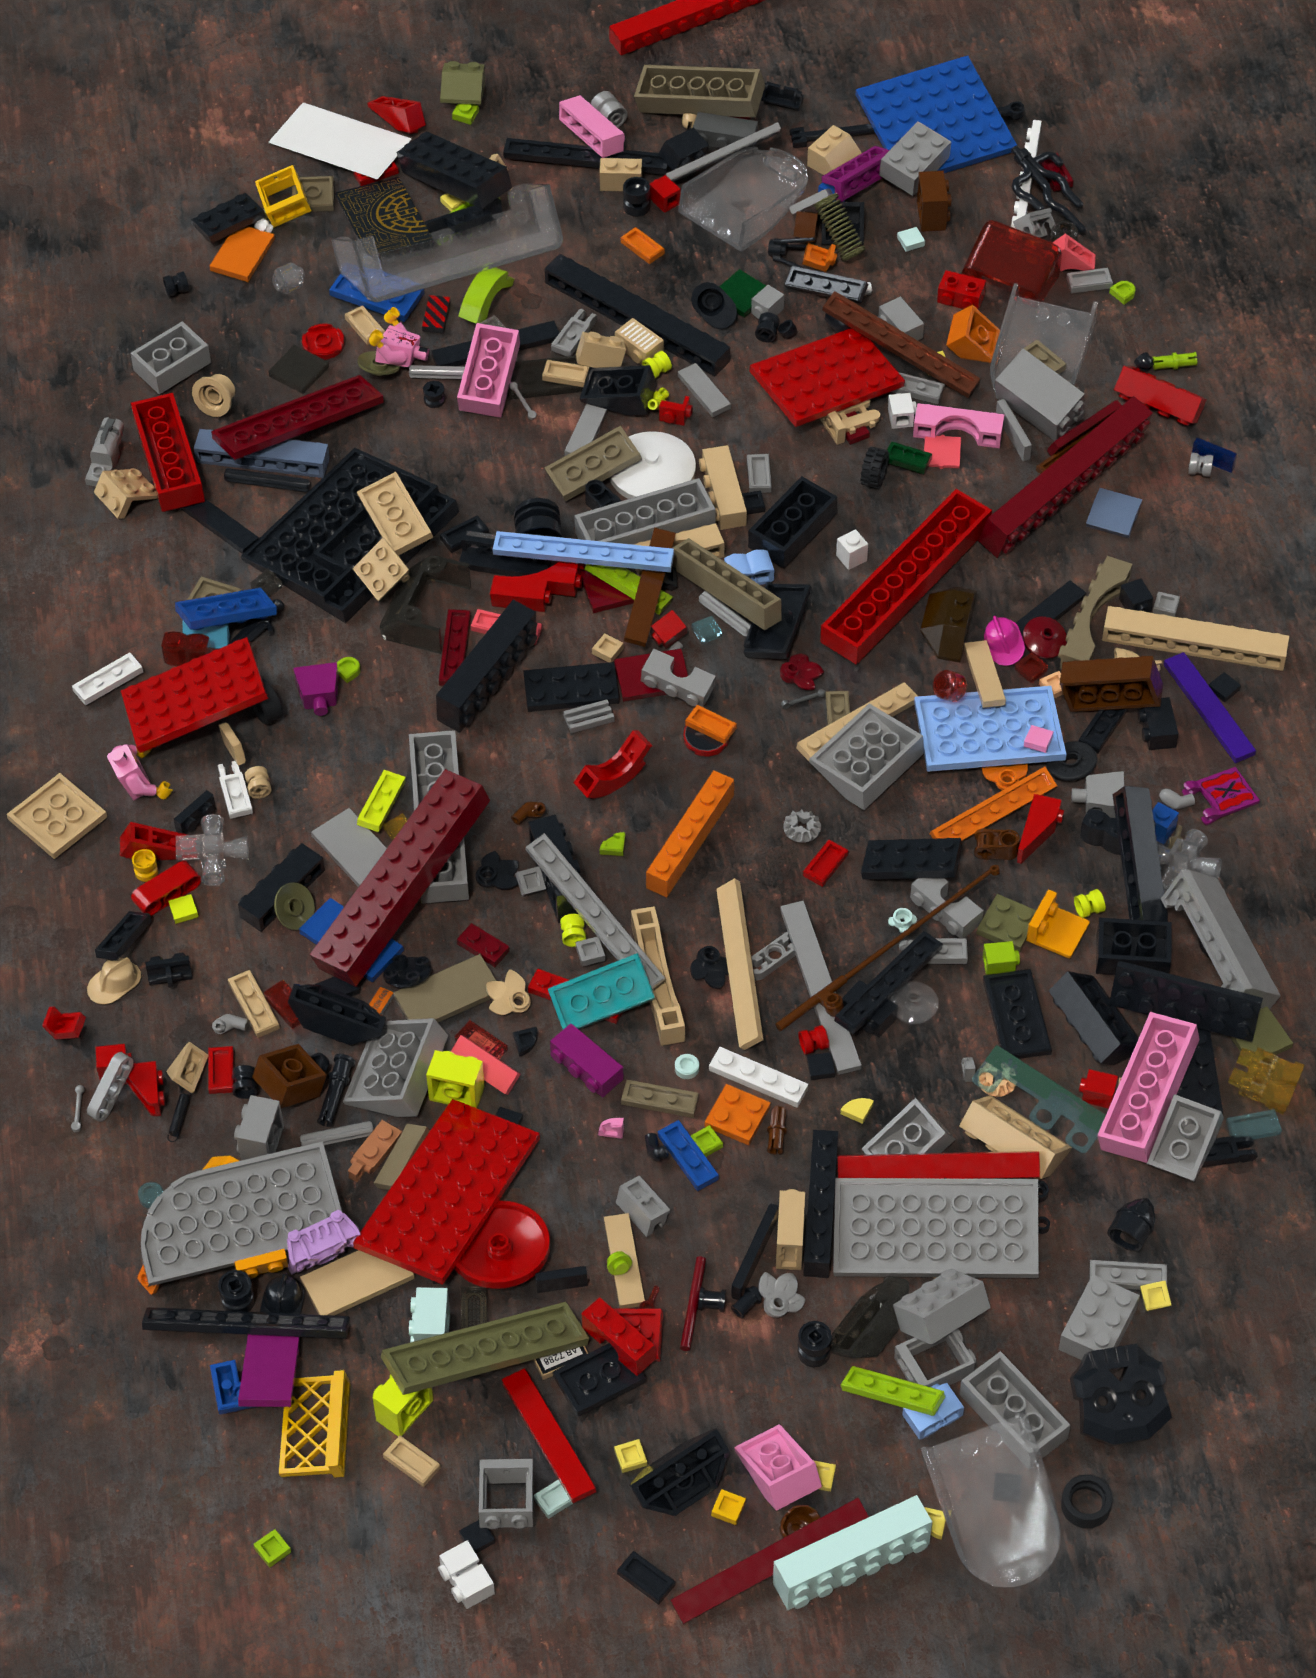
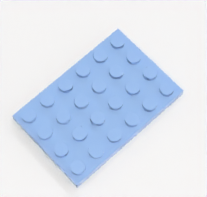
[914,686,1066,772]

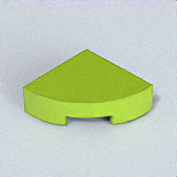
[600,832,625,856]

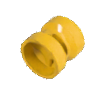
[132,849,158,882]

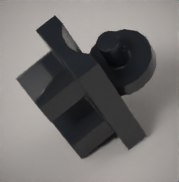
[145,952,192,988]

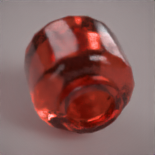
[933,670,967,702]

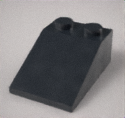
[579,365,657,415]

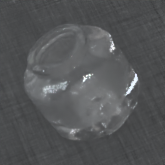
[272,262,305,294]

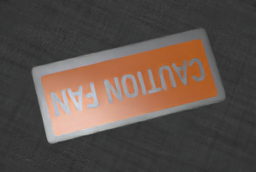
[368,985,395,1014]

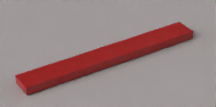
[837,1151,1040,1179]

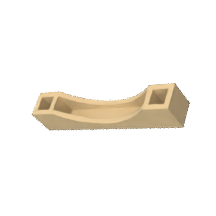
[631,906,685,1046]

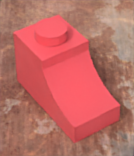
[1047,233,1096,272]

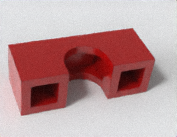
[581,1297,655,1376]

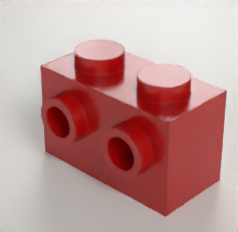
[937,270,986,310]

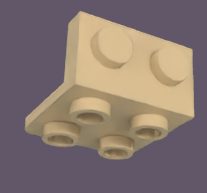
[94,468,157,519]

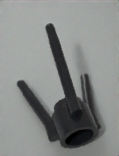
[768,237,815,268]

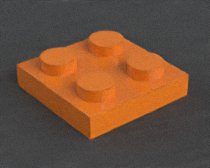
[705,1084,771,1145]

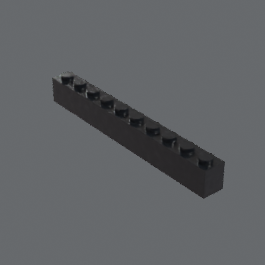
[544,254,730,377]

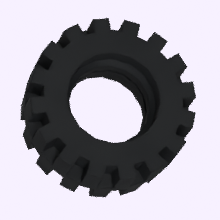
[860,446,889,489]

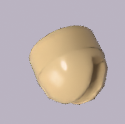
[682,113,697,129]

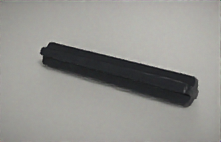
[224,468,310,492]

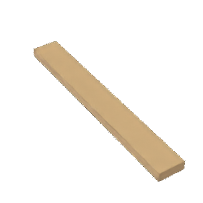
[717,878,763,1050]

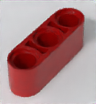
[131,861,202,916]

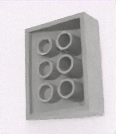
[809,703,924,810]
[343,1018,449,1117]

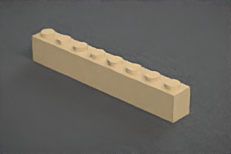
[1102,606,1289,671]

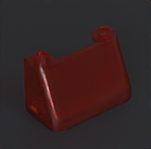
[961,220,1062,309]

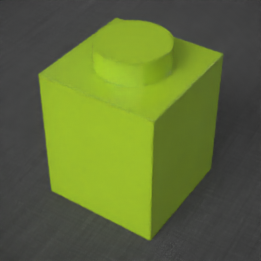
[982,941,1020,975]

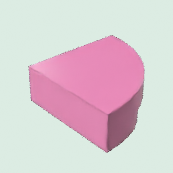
[598,1118,624,1139]

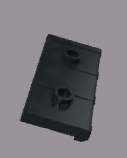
[743,582,812,659]

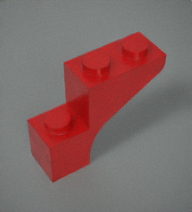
[95,1044,165,1116]

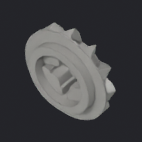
[783,809,821,843]

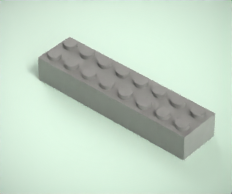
[409,730,469,904]

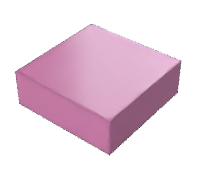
[1024,725,1054,753]

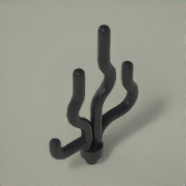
[1011,145,1086,234]

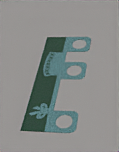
[972,1045,1106,1153]

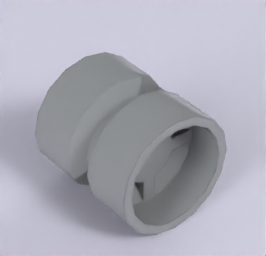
[591,91,627,128]

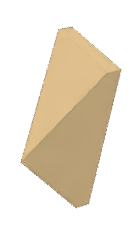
[166,1042,208,1093]

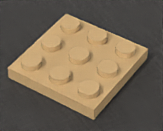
[7,773,107,859]

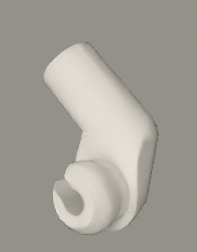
[254,209,273,233]

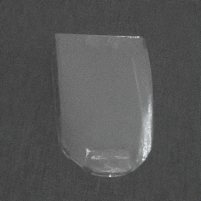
[678,147,808,251]
[990,283,1098,391]
[921,1412,1061,1587]

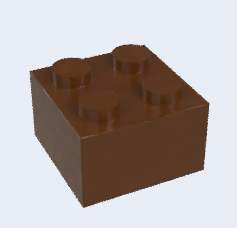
[917,171,951,232]
[253,1044,327,1108]

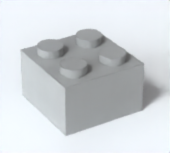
[234,1095,284,1161]

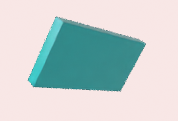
[548,953,656,1029]

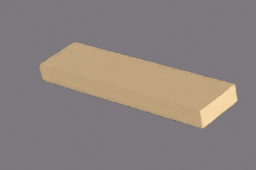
[964,640,1006,708]
[604,1213,645,1308]

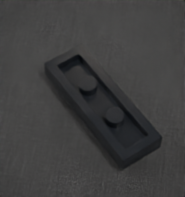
[95,911,152,961]

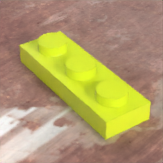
[357,770,406,832]

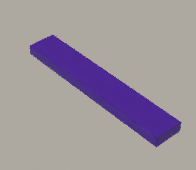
[1164,652,1256,763]

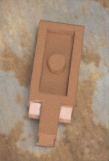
[348,1120,402,1182]

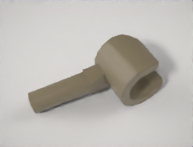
[1168,825,1183,853]

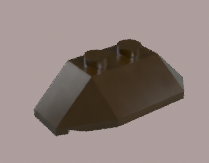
[920,587,977,663]

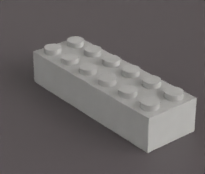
[574,478,716,545]

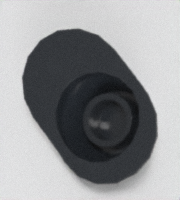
[691,282,737,329]
[260,1272,305,1314]

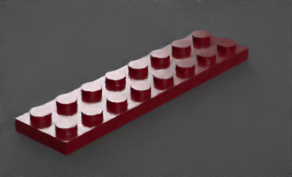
[211,375,383,460]

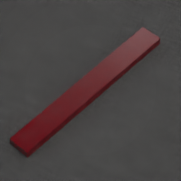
[670,1498,869,1625]

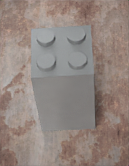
[995,348,1085,441]

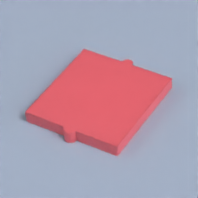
[924,434,961,469]

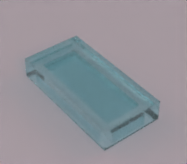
[1226,1109,1282,1140]

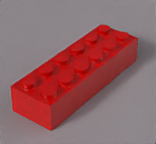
[131,393,205,512]

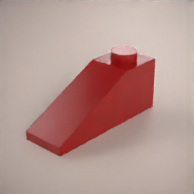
[367,96,426,134]
[1017,794,1064,864]
[120,822,197,861]

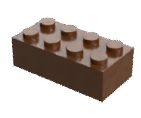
[1059,656,1163,712]

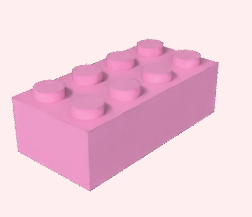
[457,323,520,418]

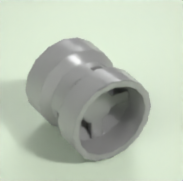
[1188,452,1213,477]

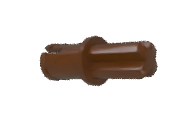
[767,1105,787,1155]

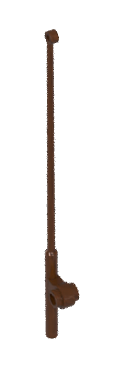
[775,865,1000,1031]

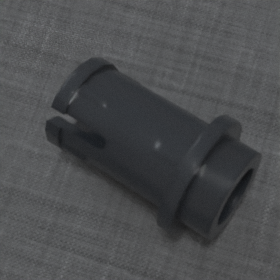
[731,1286,763,1318]

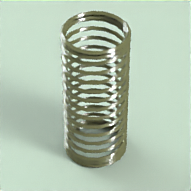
[814,193,866,261]

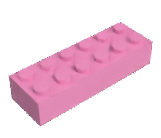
[1097,1012,1200,1163]

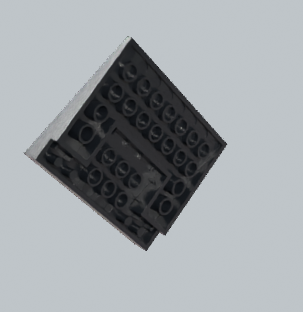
[241,448,459,623]

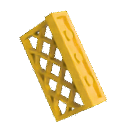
[279,1370,350,1478]

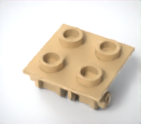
[353,538,410,601]

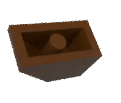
[793,211,821,243]

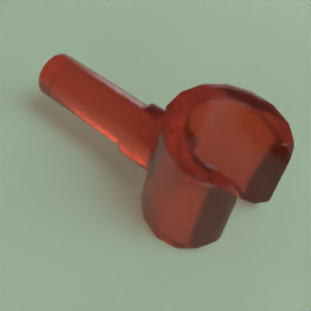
[639,1286,660,1309]

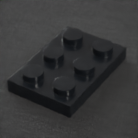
[191,193,266,244]
[552,1343,646,1417]

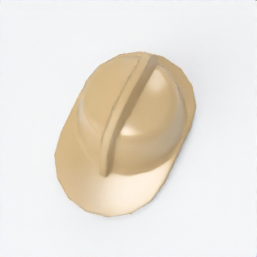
[87,957,141,1005]

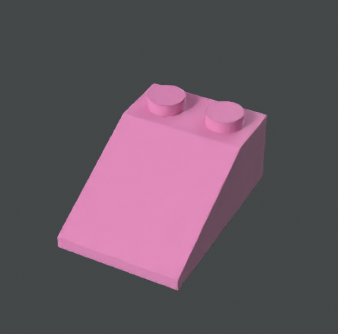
[734,1424,822,1511]

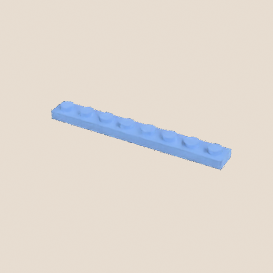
[493,531,674,572]

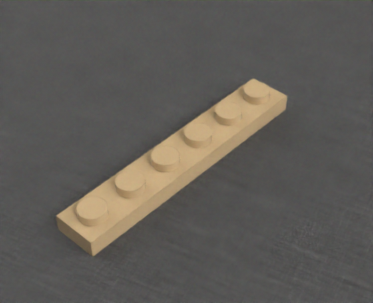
[797,682,918,761]

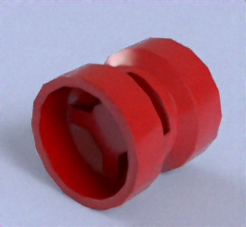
[798,1025,829,1055]

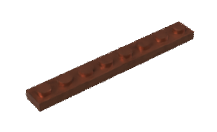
[822,291,981,398]

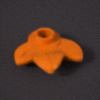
[982,763,1028,790]

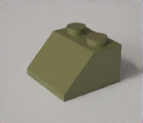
[440,61,485,104]

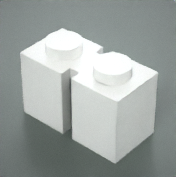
[438,1540,495,1609]

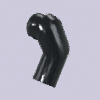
[645,1133,669,1162]

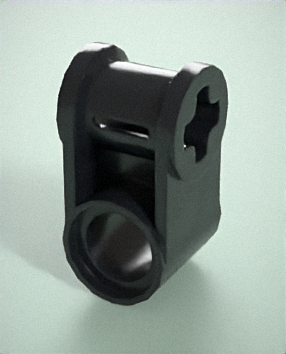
[585,480,621,510]

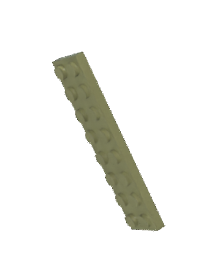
[381,1302,589,1395]

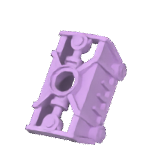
[286,1210,361,1275]

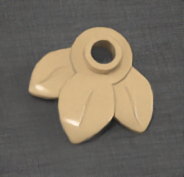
[486,970,531,1015]

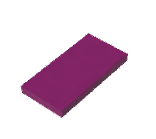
[238,1334,300,1407]

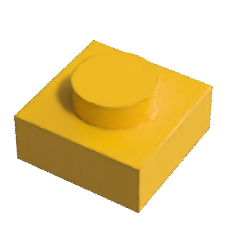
[711,1489,746,1525]

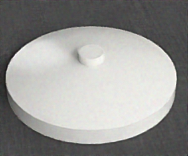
[609,432,696,499]

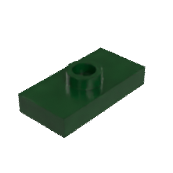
[887,441,932,474]

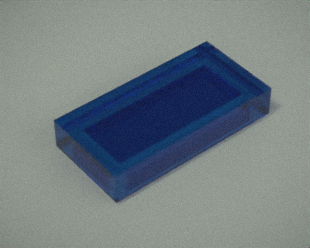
[1192,438,1237,473]

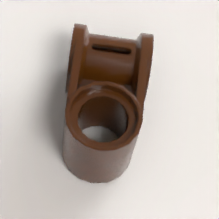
[974,828,1020,860]

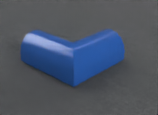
[210,1360,254,1415]

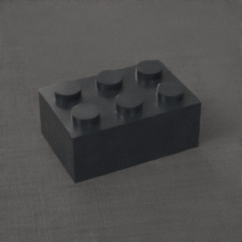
[1096,917,1172,975]

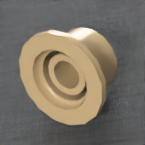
[192,374,235,417]

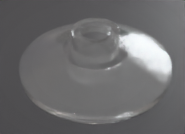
[890,982,938,1024]

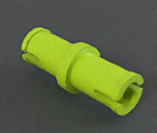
[1152,352,1197,370]

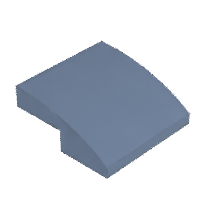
[1086,488,1142,538]

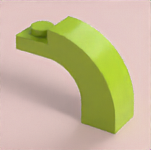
[458,265,514,324]

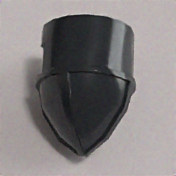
[1107,1198,1156,1251]

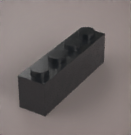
[238,843,325,932]

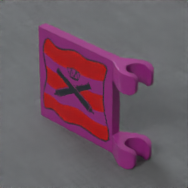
[1182,767,1260,825]

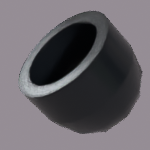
[778,320,797,339]
[1134,352,1153,371]

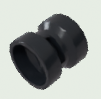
[163,271,189,297]
[755,312,780,343]
[232,1065,257,1099]

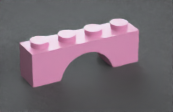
[913,403,1004,448]

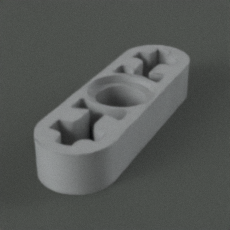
[751,931,796,981]
[87,1052,133,1122]

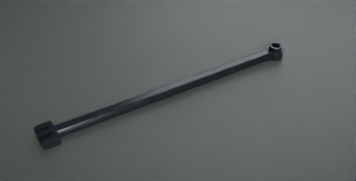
[789,101,1025,148]

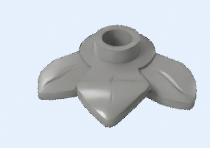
[759,1272,805,1318]

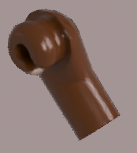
[511,802,546,825]

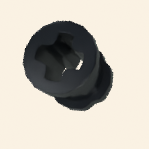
[698,1287,726,1313]

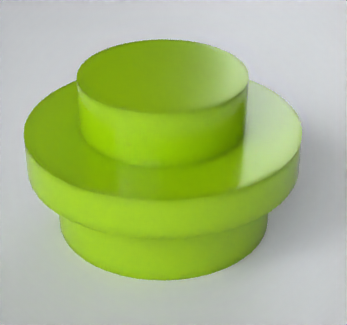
[607,1251,632,1275]

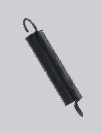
[167,1088,191,1142]

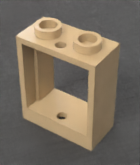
[776,1189,805,1270]

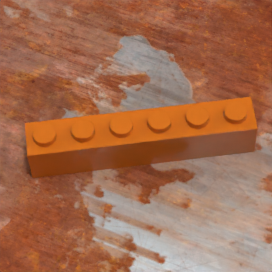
[646,770,734,897]

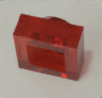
[1015,652,1048,683]

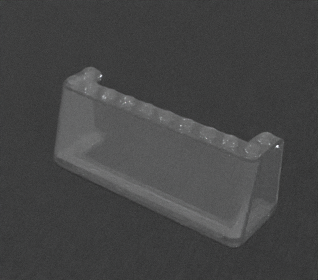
[331,183,563,302]

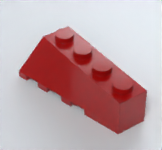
[1114,366,1207,426]

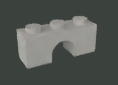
[641,649,716,707]
[910,878,983,938]

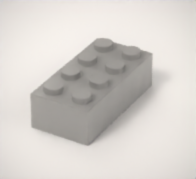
[959,1351,1070,1469]

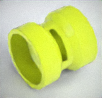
[642,351,672,378]
[1074,889,1106,918]
[560,914,586,947]

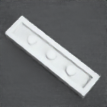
[709,1047,808,1108]

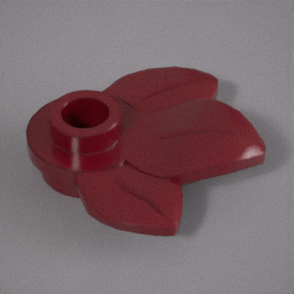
[780,654,824,690]

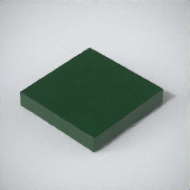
[719,269,766,318]

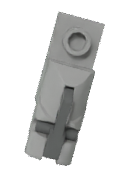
[85,417,124,486]

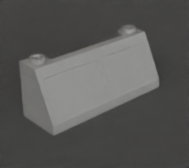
[1161,869,1280,1009]

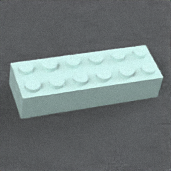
[773,1495,932,1610]

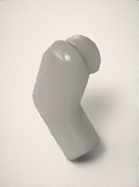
[1159,789,1195,810]
[212,1014,249,1034]

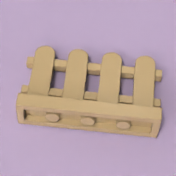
[820,400,880,445]

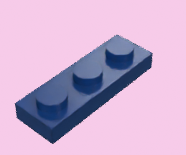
[658,1120,719,1191]

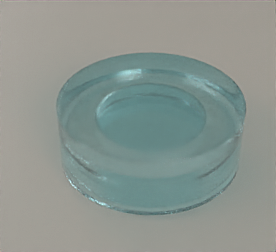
[138,1182,163,1208]

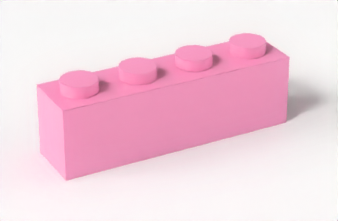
[559,95,625,158]

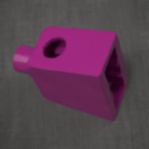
[294,662,339,716]

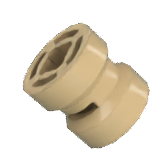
[245,766,271,799]

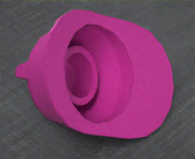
[984,615,1025,666]

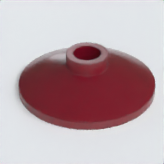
[1023,617,1067,659]

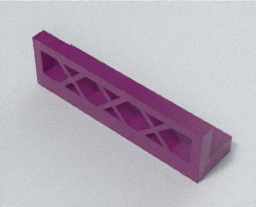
[822,146,890,202]

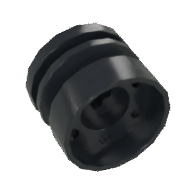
[514,498,562,538]

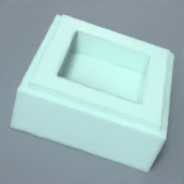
[897,227,925,252]

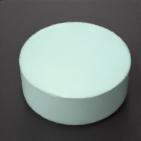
[675,1054,699,1079]

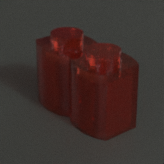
[161,631,212,666]

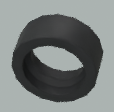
[250,678,283,724]
[1061,1475,1113,1528]

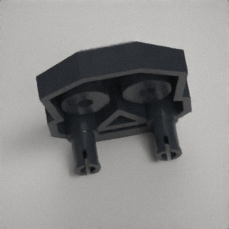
[1070,1343,1172,1446]

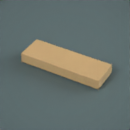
[228,970,280,1038]

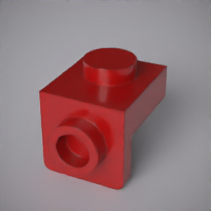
[659,396,693,426]
[43,1006,86,1040]

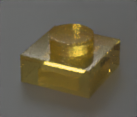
[383,813,408,840]

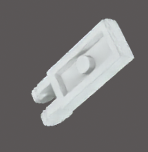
[217,761,253,819]

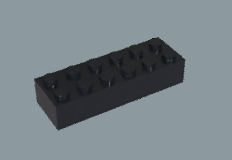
[396,131,512,209]
[436,599,537,733]

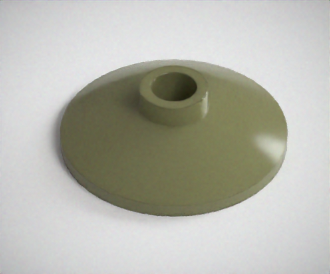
[357,351,400,376]
[274,882,315,930]

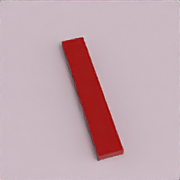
[501,1368,596,1503]

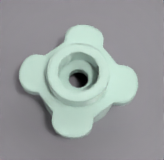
[888,908,917,933]

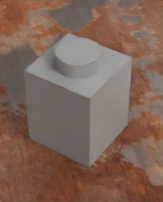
[751,285,784,319]

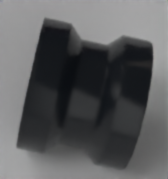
[423,381,445,408]

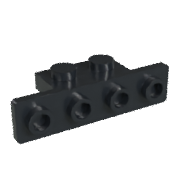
[425,198,503,241]

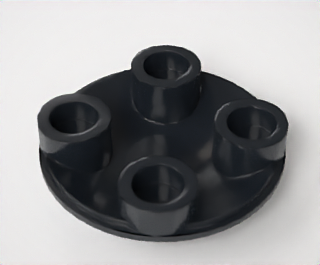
[383,954,431,988]

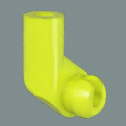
[648,387,669,410]

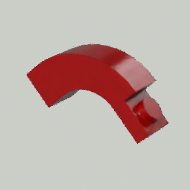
[574,730,652,798]

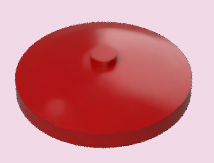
[454,1201,550,1289]

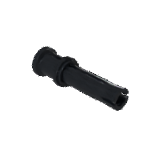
[317,1054,355,1127]

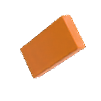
[621,227,665,264]
[685,705,737,744]

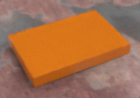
[209,226,275,282]

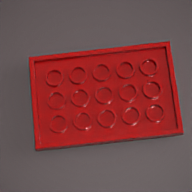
[749,329,905,427]
[121,637,268,753]

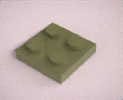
[976,894,1036,953]

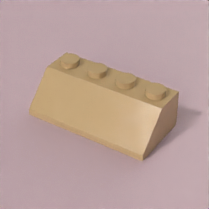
[959,1095,1072,1179]

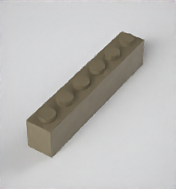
[672,538,781,630]

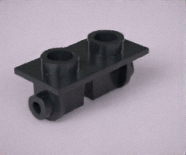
[761,81,804,110]

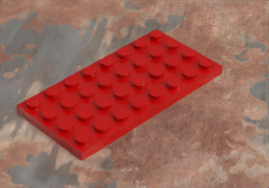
[353,1099,540,1285]

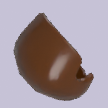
[779,1505,821,1538]

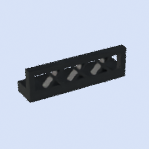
[459,535,551,577]

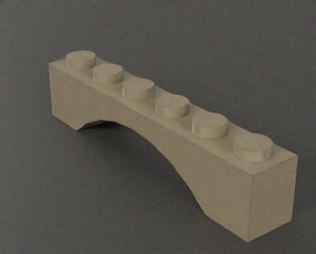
[1058,556,1133,669]

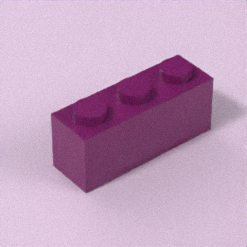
[550,1023,623,1098]

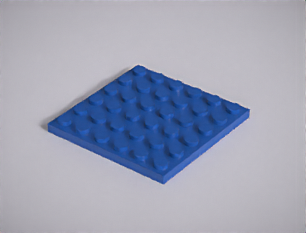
[855,56,1017,173]

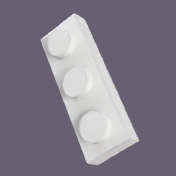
[72,653,143,706]

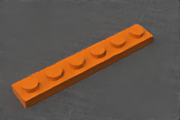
[929,766,1057,841]

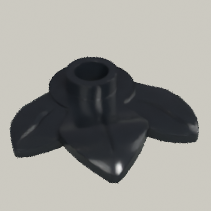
[475,851,519,890]
[690,946,729,989]

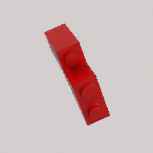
[490,561,586,612]

